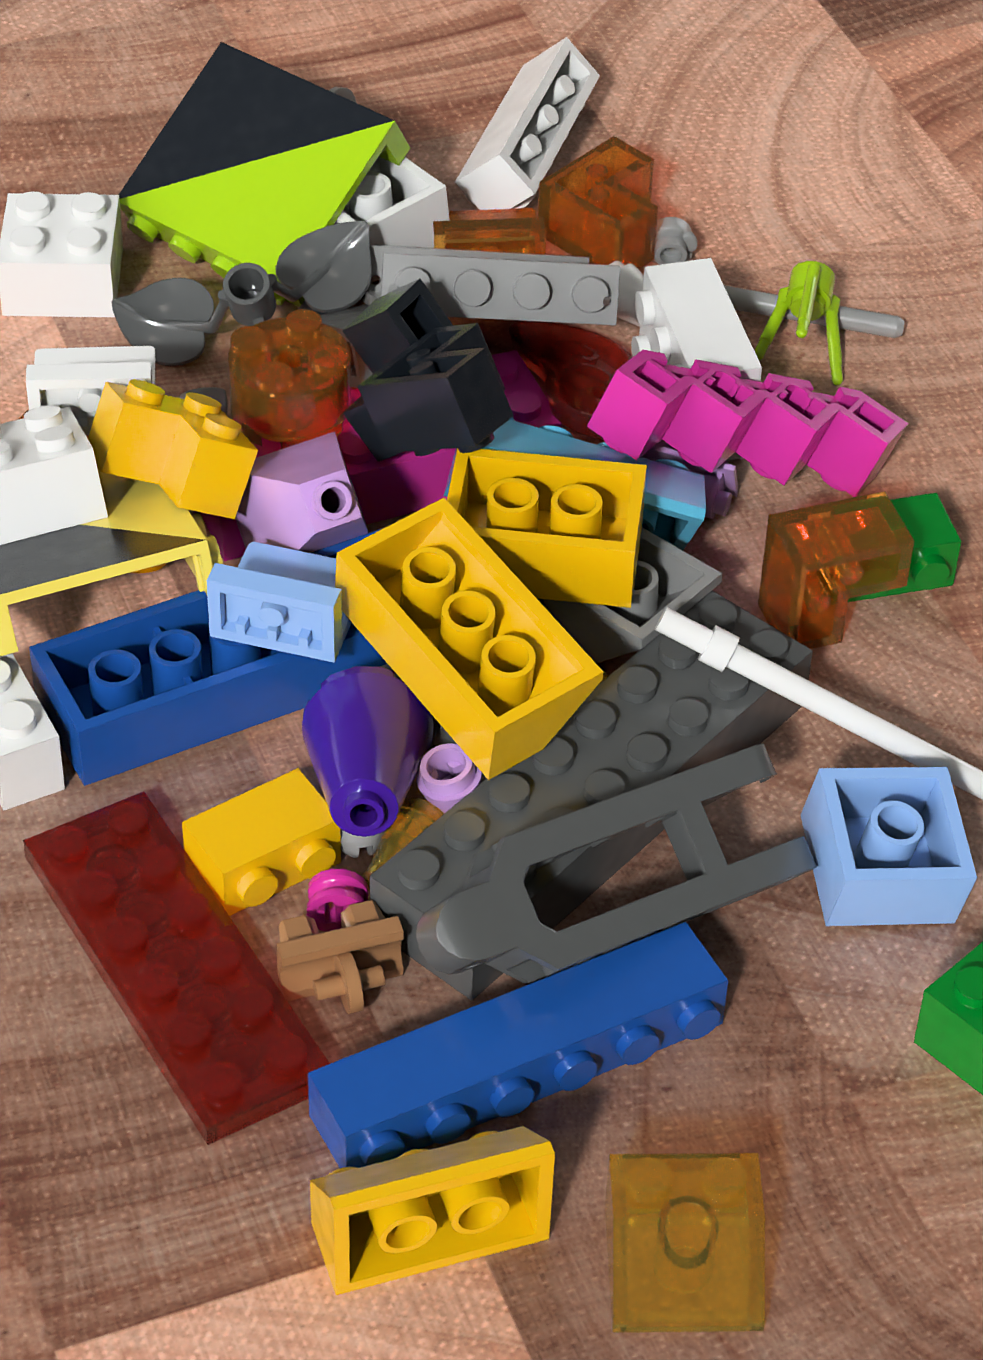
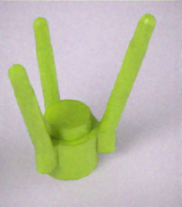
[754,261,843,386]

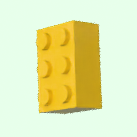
[447,448,647,608]

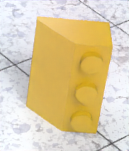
[310,1126,555,1295]

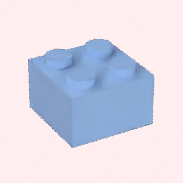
[800,767,977,926]

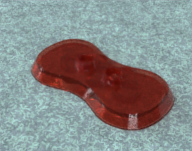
[509,321,662,445]

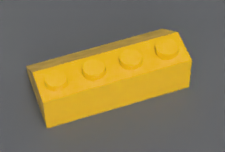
[335,497,604,780]

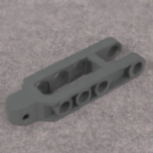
[416,743,817,985]

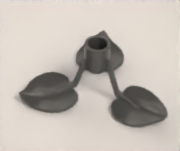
[111,221,372,418]

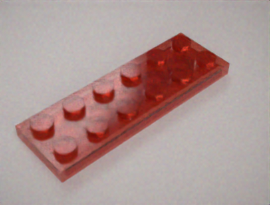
[23,791,330,1145]

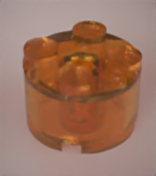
[228,309,351,449]

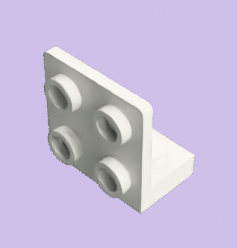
[26,346,156,435]

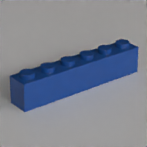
[308,922,728,1168]

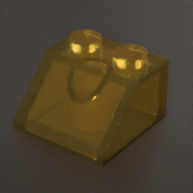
[605,1153,765,1332]

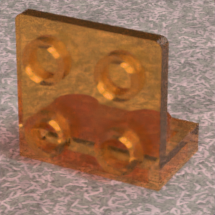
[433,208,546,254]

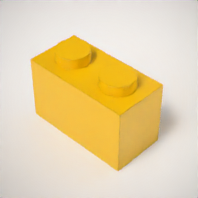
[182,768,341,918]

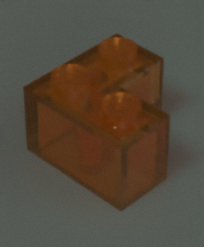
[537,136,658,269]
[758,491,914,649]

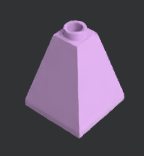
[235,431,369,553]

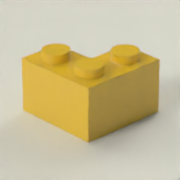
[88,379,258,519]

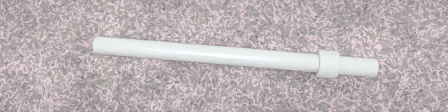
[655,607,983,800]

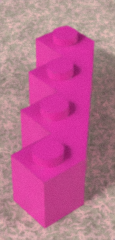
[587,349,909,498]

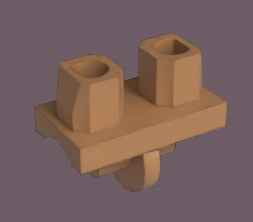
[276,900,404,1014]

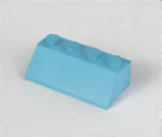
[443,417,706,550]

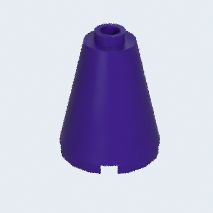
[302,666,433,837]

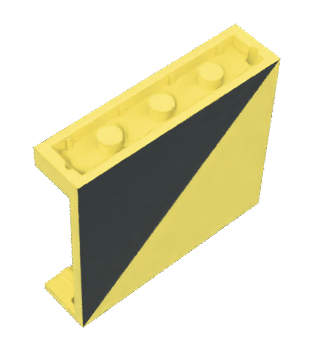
[0,468,223,656]

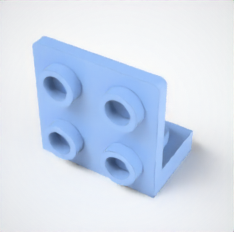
[207,542,352,663]

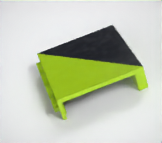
[118,42,411,307]

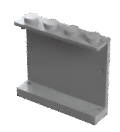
[361,245,620,325]

